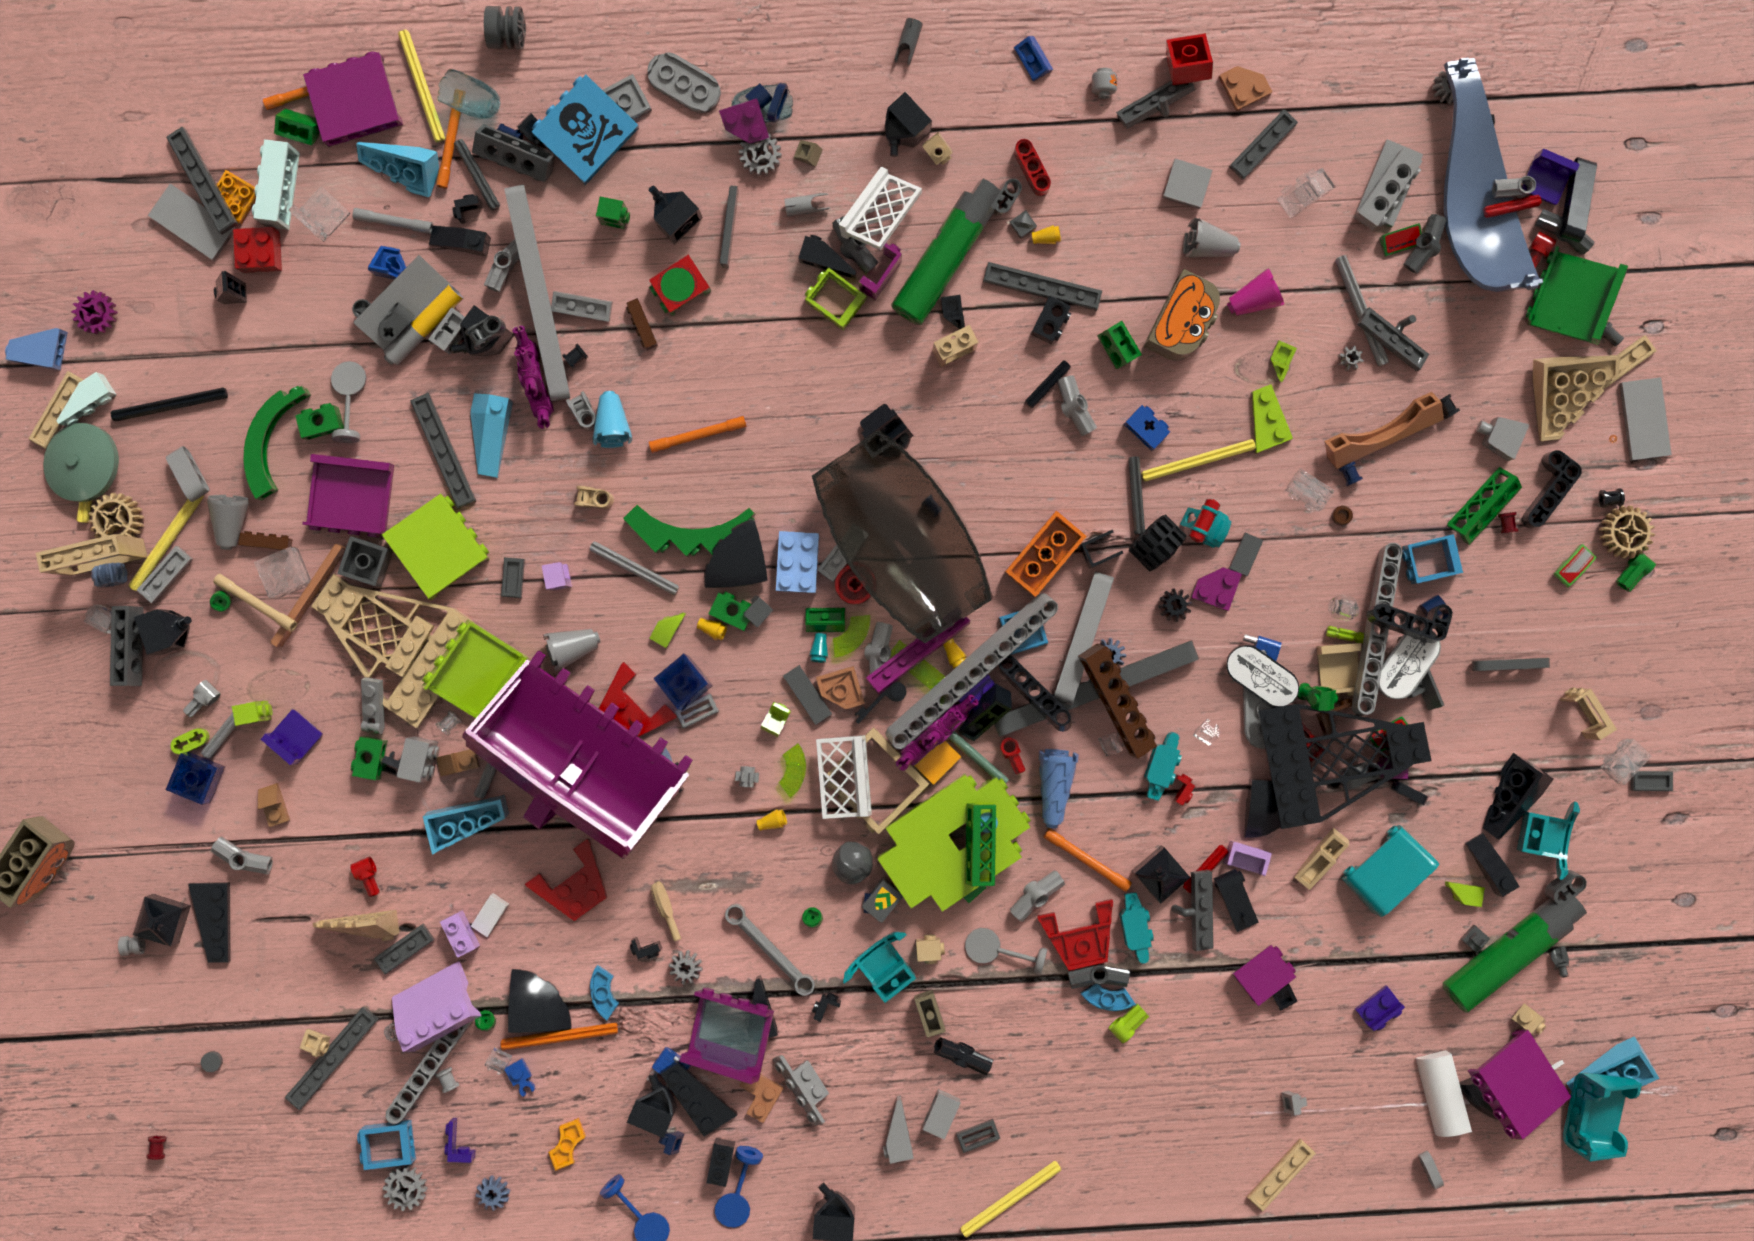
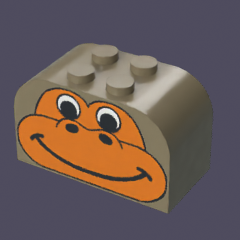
[1143,269,1220,361]
[0,816,75,908]

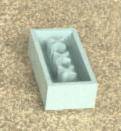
[252,139,300,230]

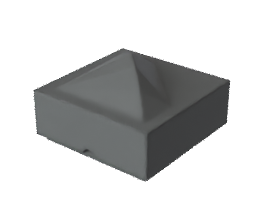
[1010,210,1037,238]

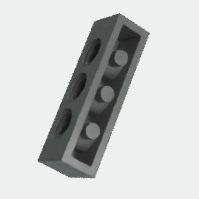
[472,124,556,182]
[110,606,144,686]

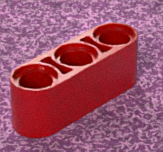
[1014,139,1051,196]

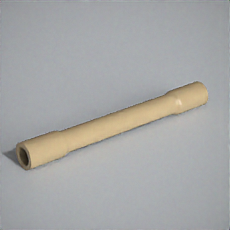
[213,574,297,632]

